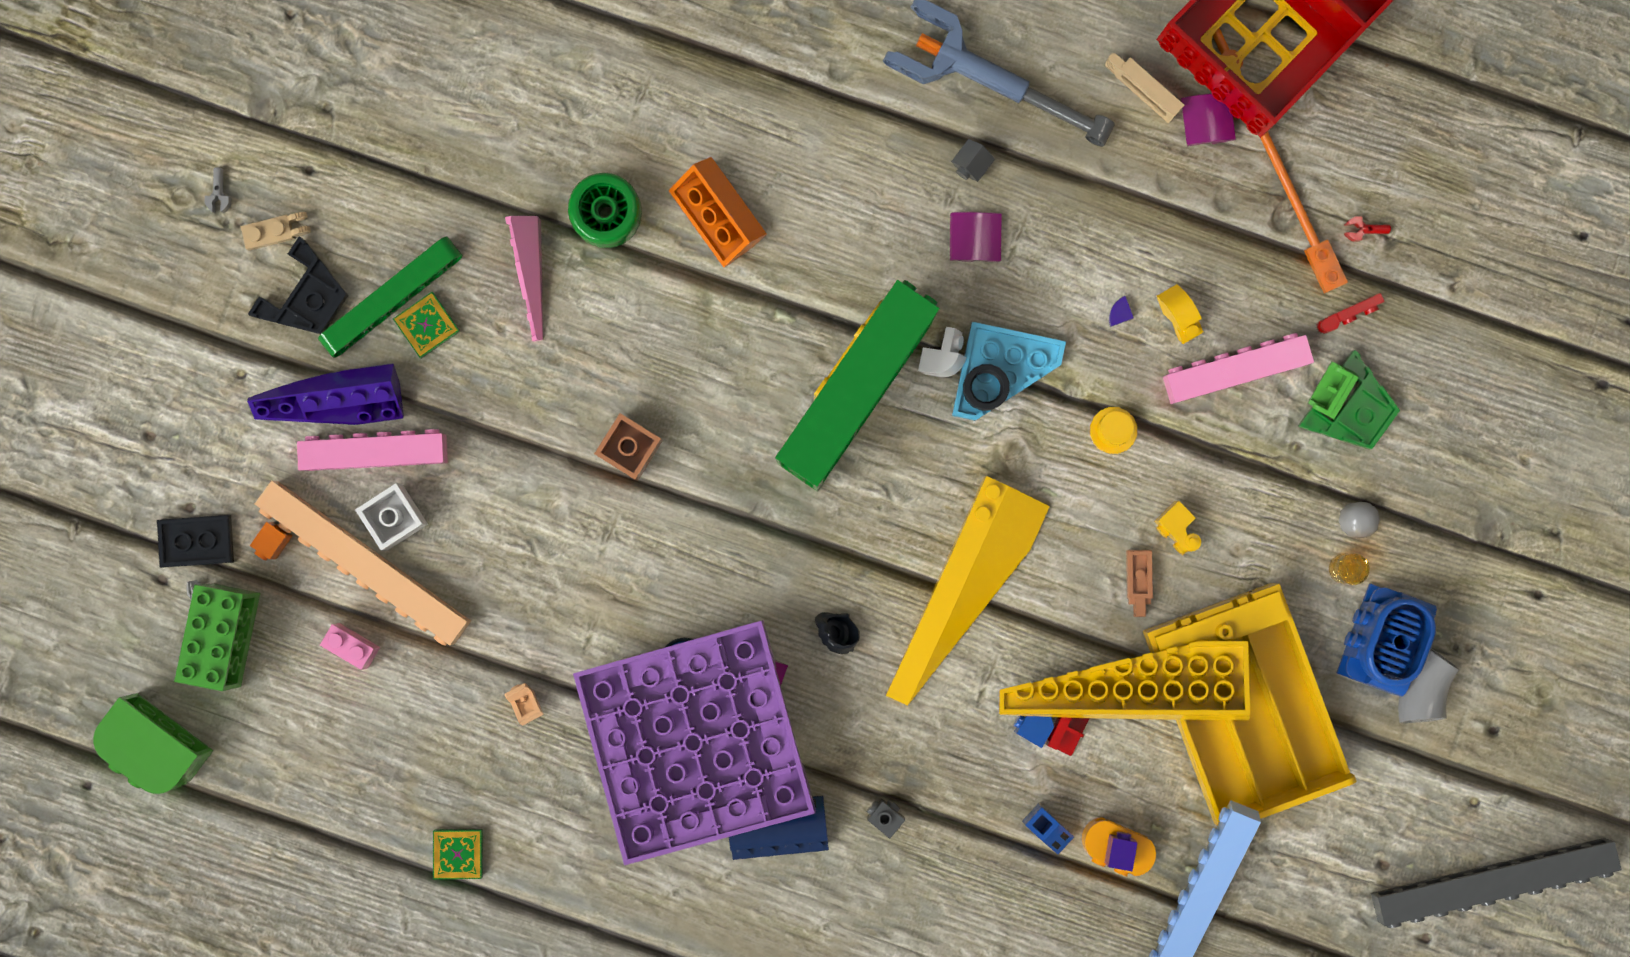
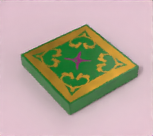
[393,292,461,359]
[433,829,483,879]

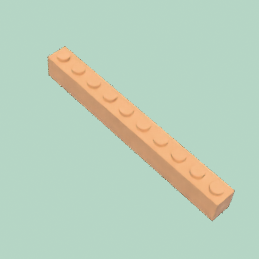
[255,480,471,646]

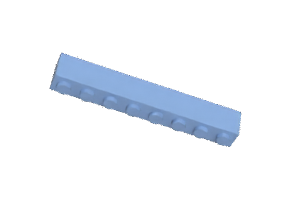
[1149,800,1261,957]

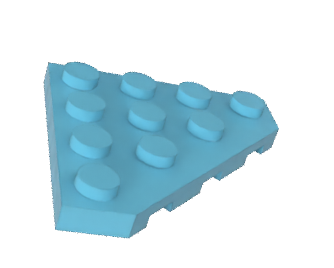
[952,322,1066,421]

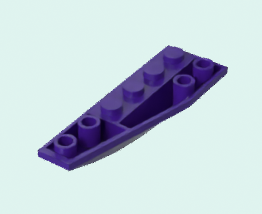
[247,364,404,425]

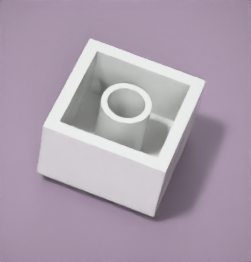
[355,483,428,551]

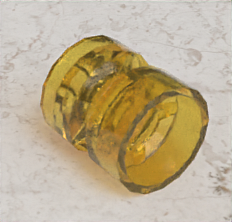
[1329,553,1369,585]

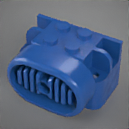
[1336,583,1437,697]

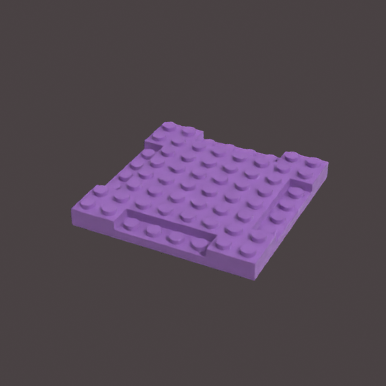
[573,620,816,865]

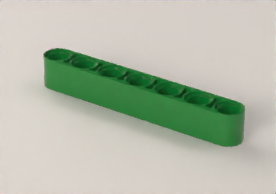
[318,236,463,358]

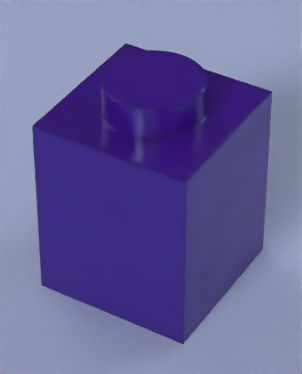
[1104,832,1138,872]

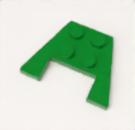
[1298,350,1400,450]

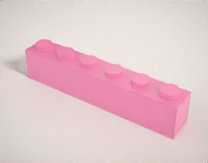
[1163,333,1314,404]
[297,429,448,471]

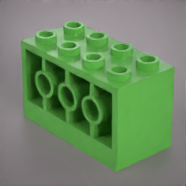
[174,583,260,691]

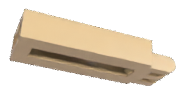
[1105,53,1184,123]

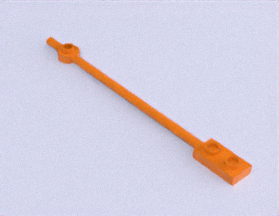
[1213,28,1348,294]

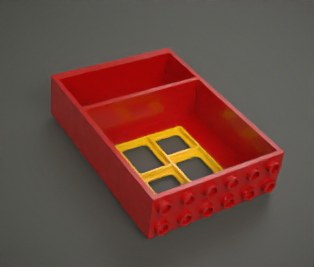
[1156,0,1394,138]

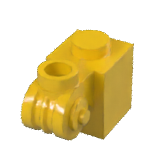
[1154,501,1201,555]

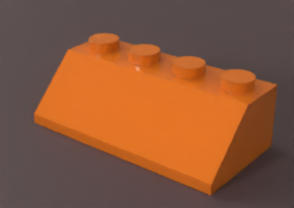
[668,157,767,267]

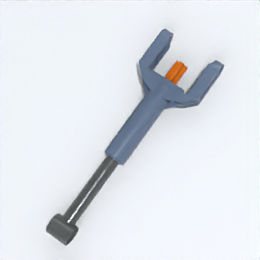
[883,0,1115,147]

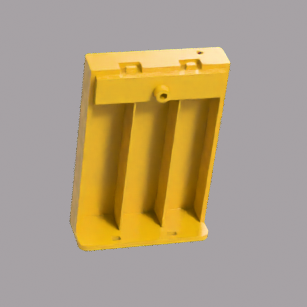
[1143,583,1357,826]

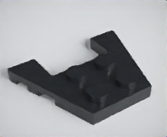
[248,236,349,335]

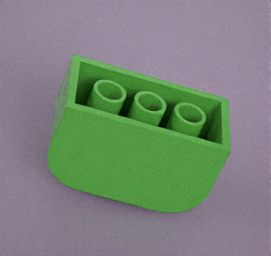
[93,693,214,794]

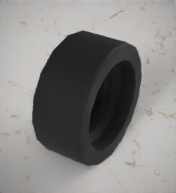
[963,364,1010,411]

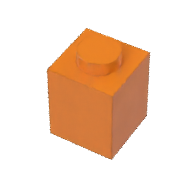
[250,522,293,561]

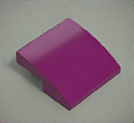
[1181,94,1236,147]
[950,212,1002,262]

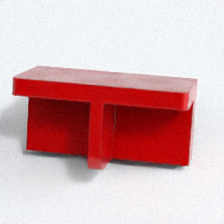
[1045,717,1090,756]

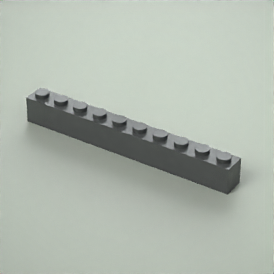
[1371,838,1622,928]

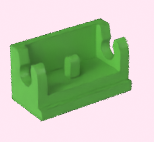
[1308,361,1359,419]

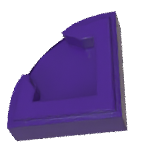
[1109,296,1134,327]

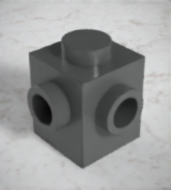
[951,139,995,182]
[866,799,905,839]

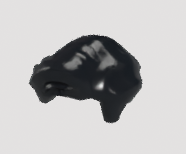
[815,612,860,655]

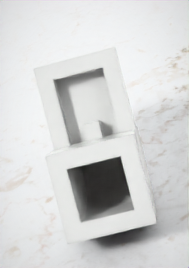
[918,327,966,377]

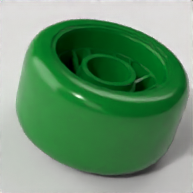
[568,172,642,248]

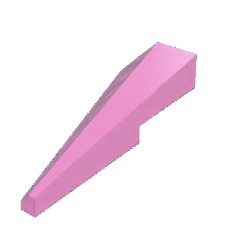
[505,216,543,342]

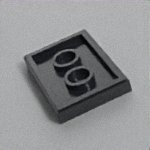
[157,515,234,568]

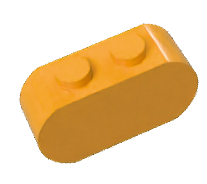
[1082,817,1156,877]

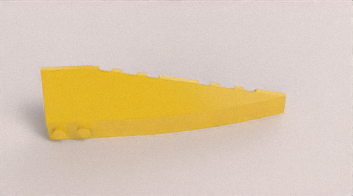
[886,476,1050,706]
[999,641,1250,720]

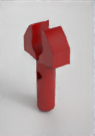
[1344,216,1391,242]

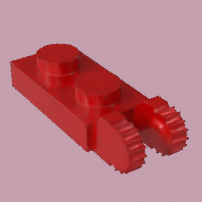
[1316,293,1385,334]

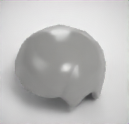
[1339,502,1380,538]

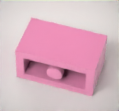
[320,623,380,670]

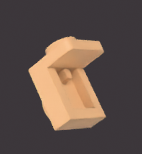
[504,683,544,726]

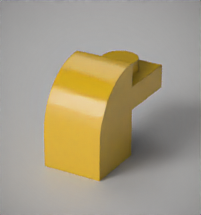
[1157,284,1204,344]

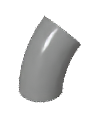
[1398,648,1459,723]

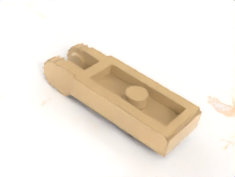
[240,212,311,251]

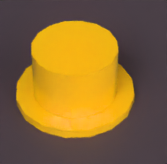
[1090,407,1137,454]

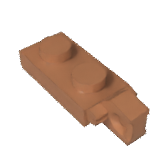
[1126,550,1153,617]

